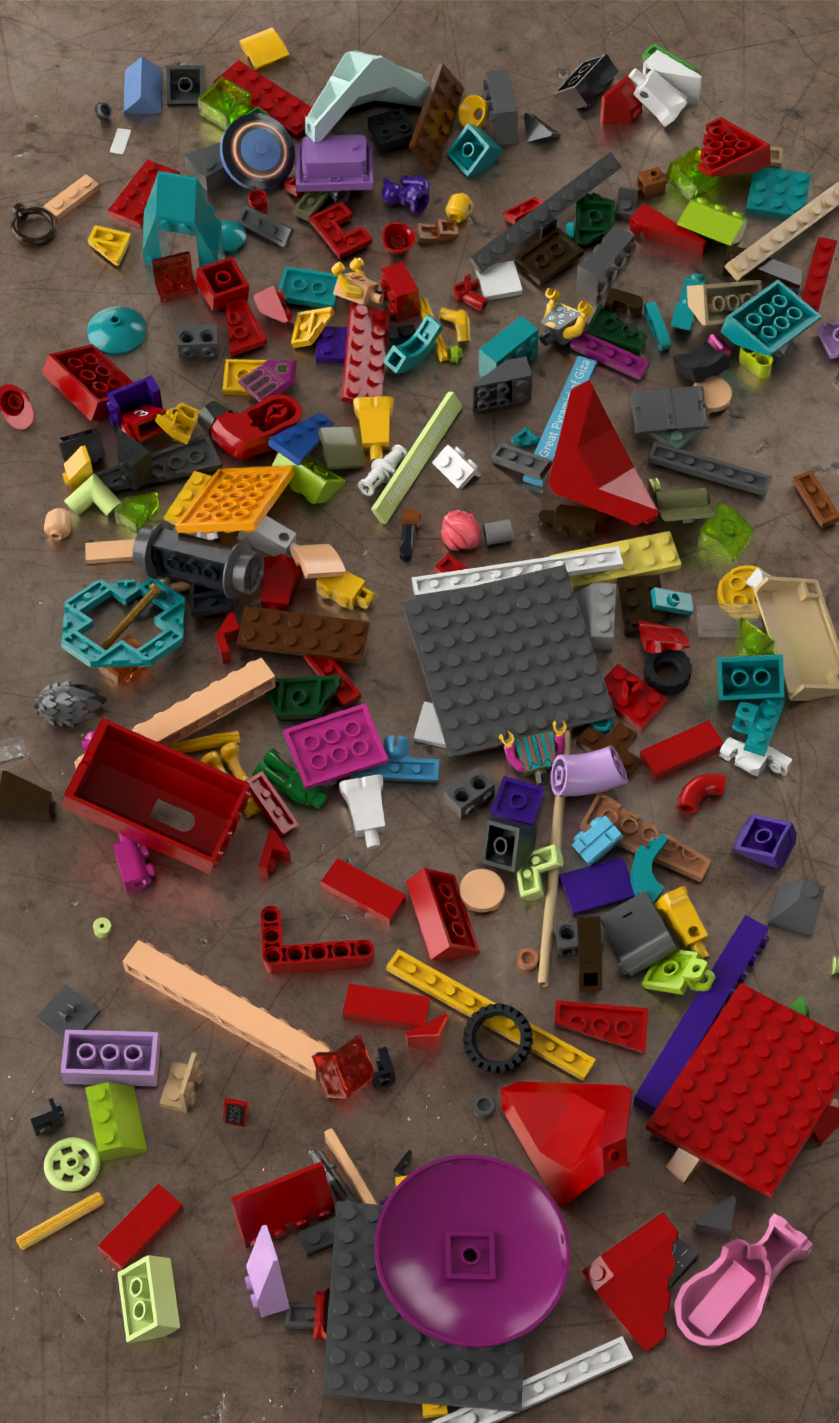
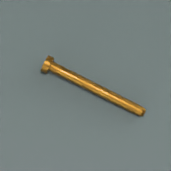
[100,583,164,650]

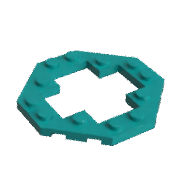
[61,578,185,668]

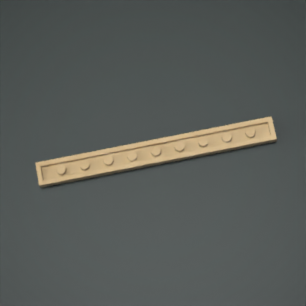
[724,181,839,281]

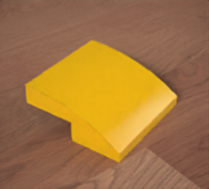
[239,28,290,71]

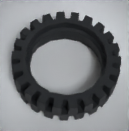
[463,1003,533,1074]

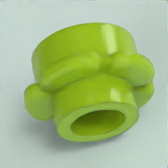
[449,344,463,364]

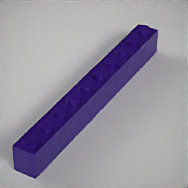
[633,915,770,1116]

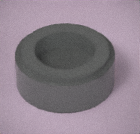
[473,1094,496,1119]

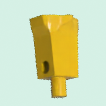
[353,396,394,462]
[653,886,710,960]

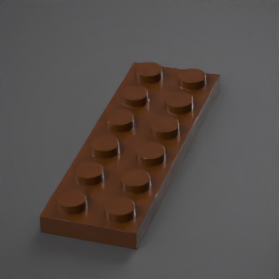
[409,63,465,172]
[236,606,371,664]

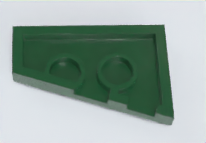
[585,303,648,355]

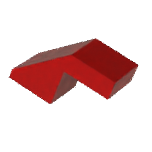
[215,612,240,664]

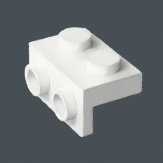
[432,445,481,490]

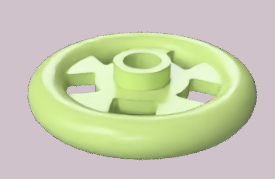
[44,1137,101,1192]

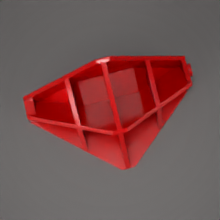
[548,380,659,525]
[500,1081,633,1206]

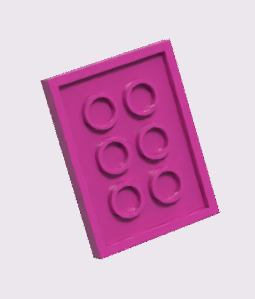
[283,703,388,790]

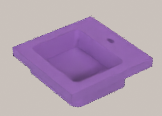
[296,134,373,192]

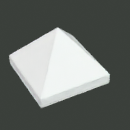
[746,568,771,588]

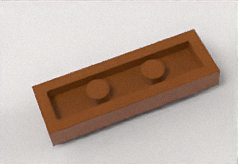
[792,470,839,528]

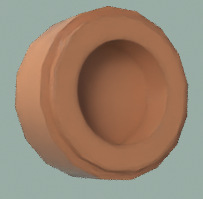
[517,948,539,972]

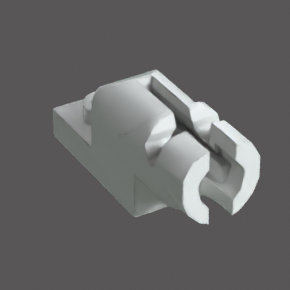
[719,737,793,777]

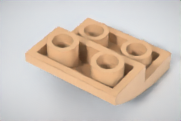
[290,544,346,579]

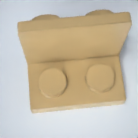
[160,1052,203,1113]

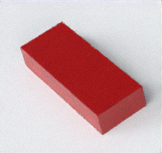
[640,720,724,782]
[321,858,406,926]
[343,983,430,1030]
[98,1184,184,1270]

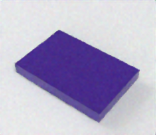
[559,857,635,916]

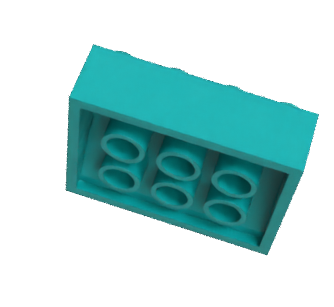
[721,280,822,356]

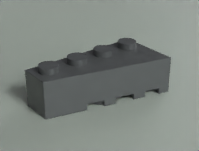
[483,70,518,145]
[184,142,232,193]
[576,226,636,300]

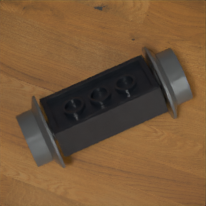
[133,521,264,599]

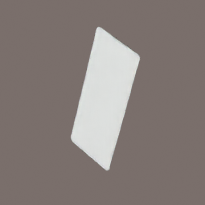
[110,128,131,154]

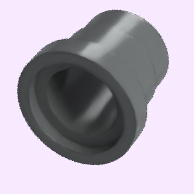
[328,190,350,203]

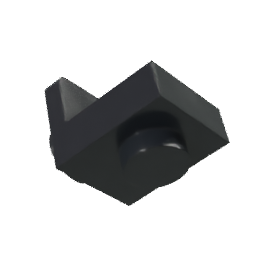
[30,1097,64,1136]

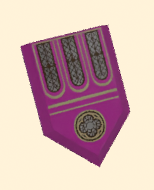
[238,360,297,402]

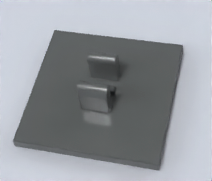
[36,985,101,1040]

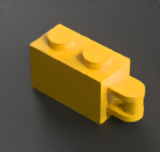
[316,571,376,610]

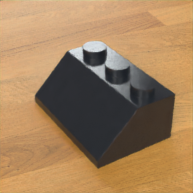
[552,53,619,109]

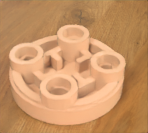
[693,376,732,414]
[460,869,505,912]

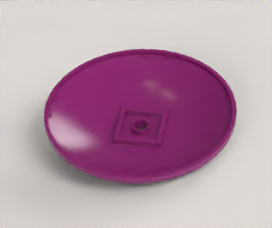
[374,1155,571,1348]

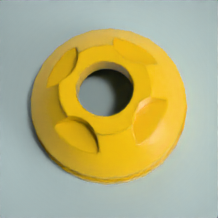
[458,95,489,128]

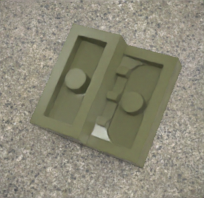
[318,427,365,470]

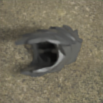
[33,680,107,728]

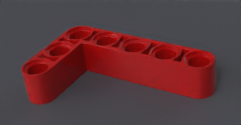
[260,905,375,975]

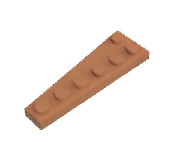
[580,792,711,882]

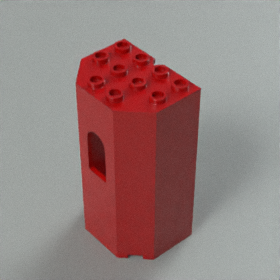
[62,717,251,874]

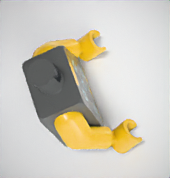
[539,288,593,346]

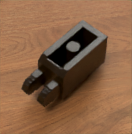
[538,504,598,542]

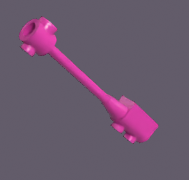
[81,730,155,892]

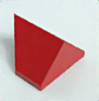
[405,1013,449,1055]

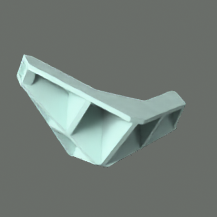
[305,50,430,143]

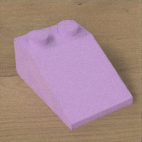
[244,1225,290,1317]

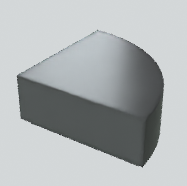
[130,600,156,621]

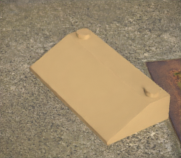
[753,576,839,701]

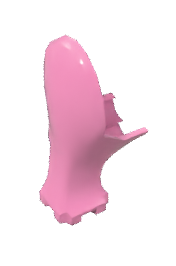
[674,1213,813,1347]

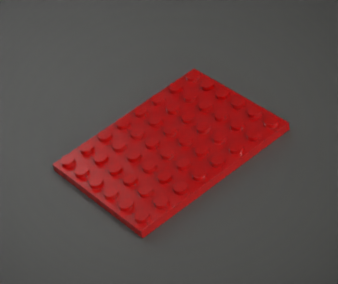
[646,983,839,1198]

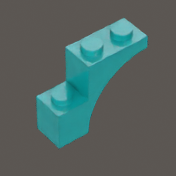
[671,273,709,331]

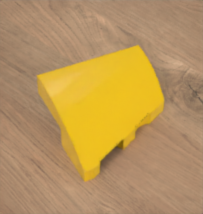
[155,402,200,445]

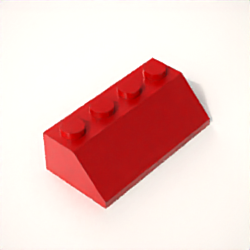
[406,868,480,963]

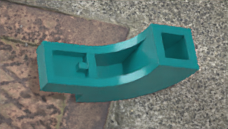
[383,314,444,374]
[630,833,669,904]

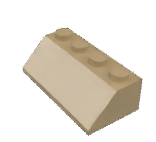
[687,280,762,325]

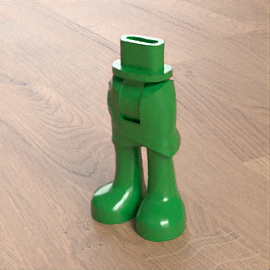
[251,748,328,809]

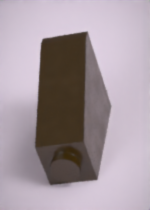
[0,771,57,822]

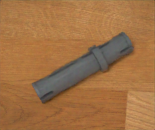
[309,1147,360,1203]

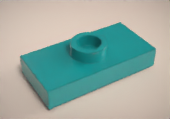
[651,587,694,616]

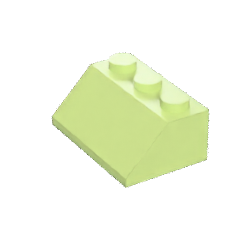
[118,1255,180,1343]

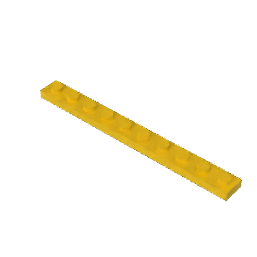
[386,949,596,1081]

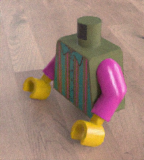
[499,720,567,786]

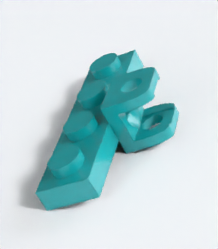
[732,697,786,756]

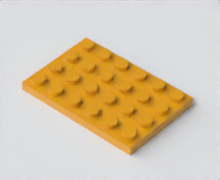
[175,465,295,534]

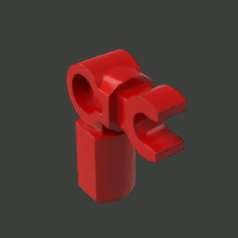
[453,274,488,312]

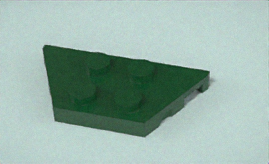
[575,192,615,247]
[266,675,343,720]

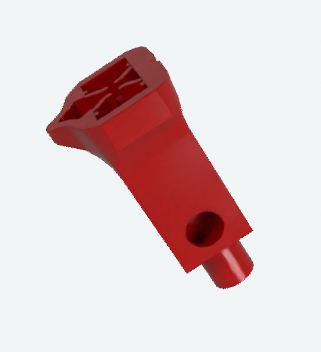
[261,554,304,611]

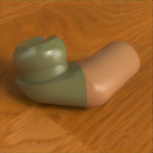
[159,576,190,593]

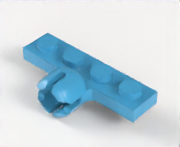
[350,735,439,783]

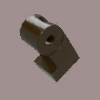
[605,287,643,318]

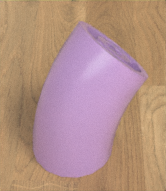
[551,746,628,797]

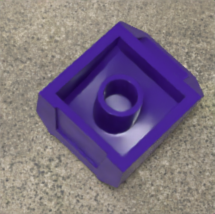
[733,814,797,868]

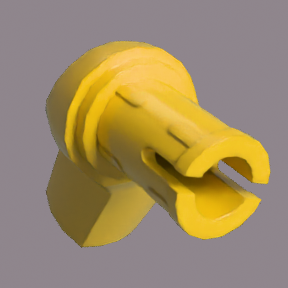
[439,307,470,344]

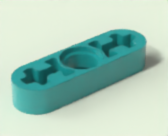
[644,301,671,351]

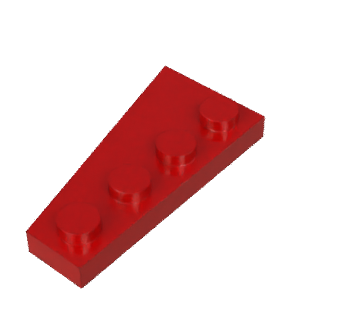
[554,1000,648,1054]

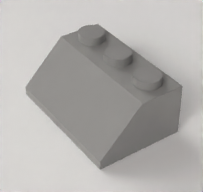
[575,582,616,651]

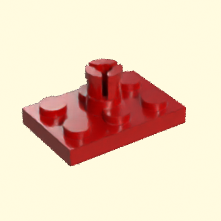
[604,664,669,732]

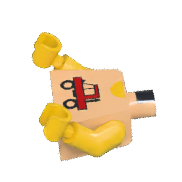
[331,257,384,305]

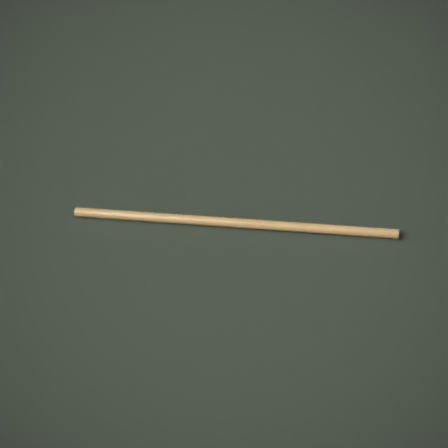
[537,729,572,987]

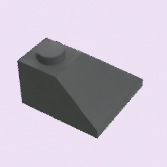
[768,880,825,937]

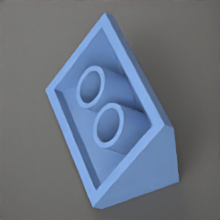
[124,57,162,114]

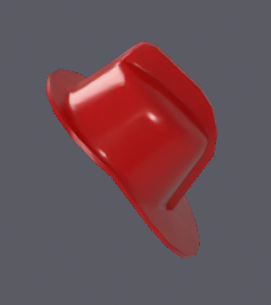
[0,384,34,430]

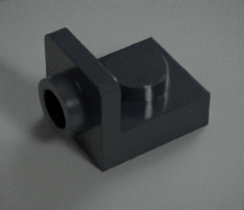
[387,321,416,346]
[371,1047,396,1087]

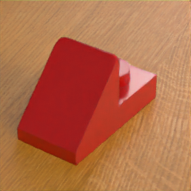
[258,828,291,878]

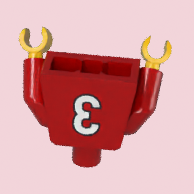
[121,405,178,442]

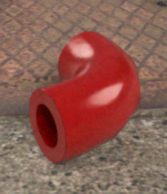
[676,773,727,814]

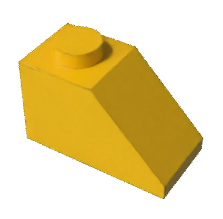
[62,445,93,492]

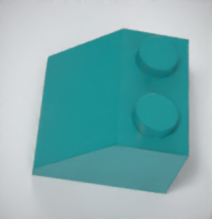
[446,123,503,177]

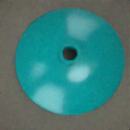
[87,306,147,355]

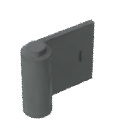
[600,891,679,977]

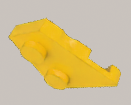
[88,225,132,266]
[291,307,335,348]

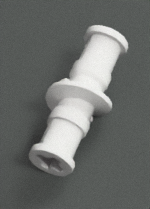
[358,444,408,496]

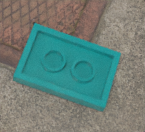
[279,266,338,310]

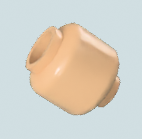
[44,508,73,540]

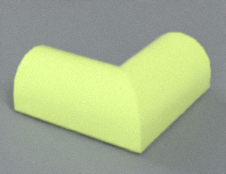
[64,473,123,517]
[517,844,563,901]

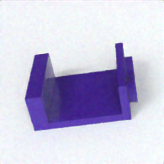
[106,375,163,430]

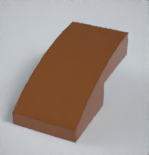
[415,219,459,243]

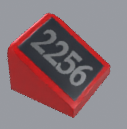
[223,1098,249,1127]

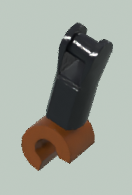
[399,509,422,562]

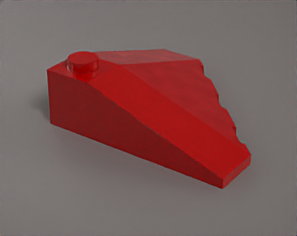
[698,117,771,177]
[582,1212,679,1352]

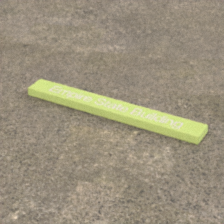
[371,392,463,524]

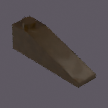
[722,245,803,288]

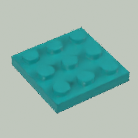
[745,167,812,219]

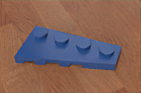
[268,413,335,466]

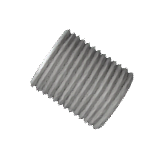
[483,519,514,546]

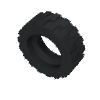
[644,649,692,696]

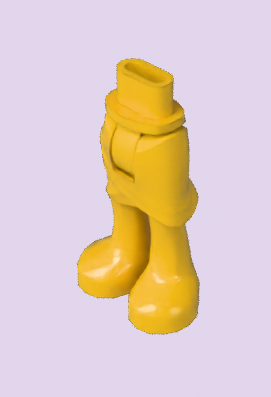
[201,742,261,817]

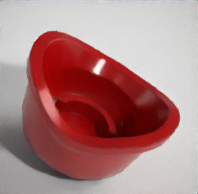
[382,221,416,255]

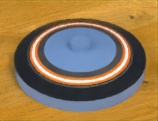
[220,113,295,191]

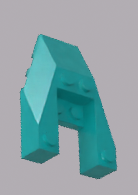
[142,171,225,268]

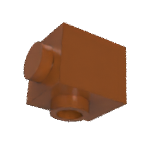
[637,167,668,199]

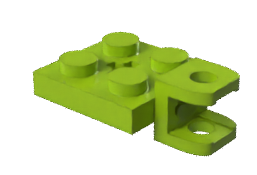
[642,950,716,995]

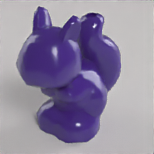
[382,176,431,215]

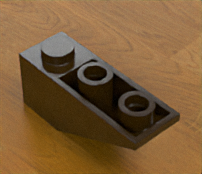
[577,916,602,991]

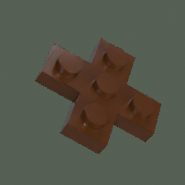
[576,722,642,779]

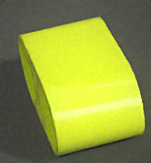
[739,347,773,378]

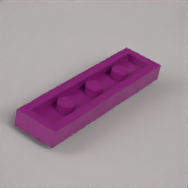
[570,332,650,380]

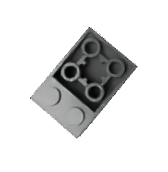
[472,357,532,411]

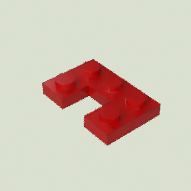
[309,201,373,260]

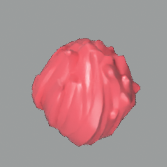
[441,510,481,551]

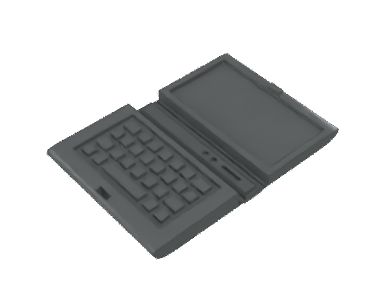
[630,386,709,435]

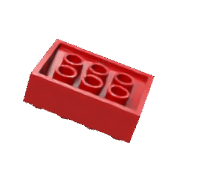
[42,344,133,421]
[231,1161,335,1248]

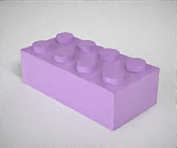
[61,1030,161,1086]

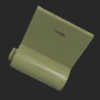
[655,488,715,523]

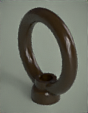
[10,203,57,245]

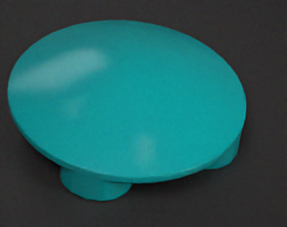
[221,221,246,254]

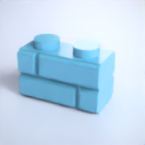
[571,815,625,866]

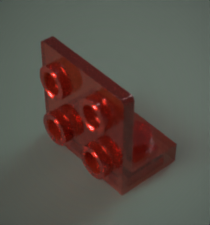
[151,251,199,303]
[312,1035,375,1099]

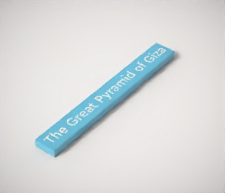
[523,356,597,487]

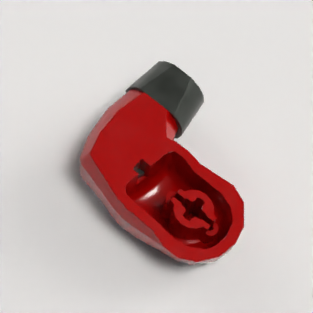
[197,394,302,460]

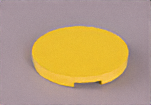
[717,565,765,622]

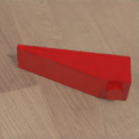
[629,203,706,256]

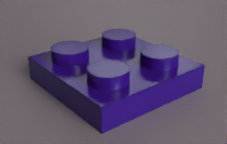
[315,326,347,363]
[490,776,546,826]

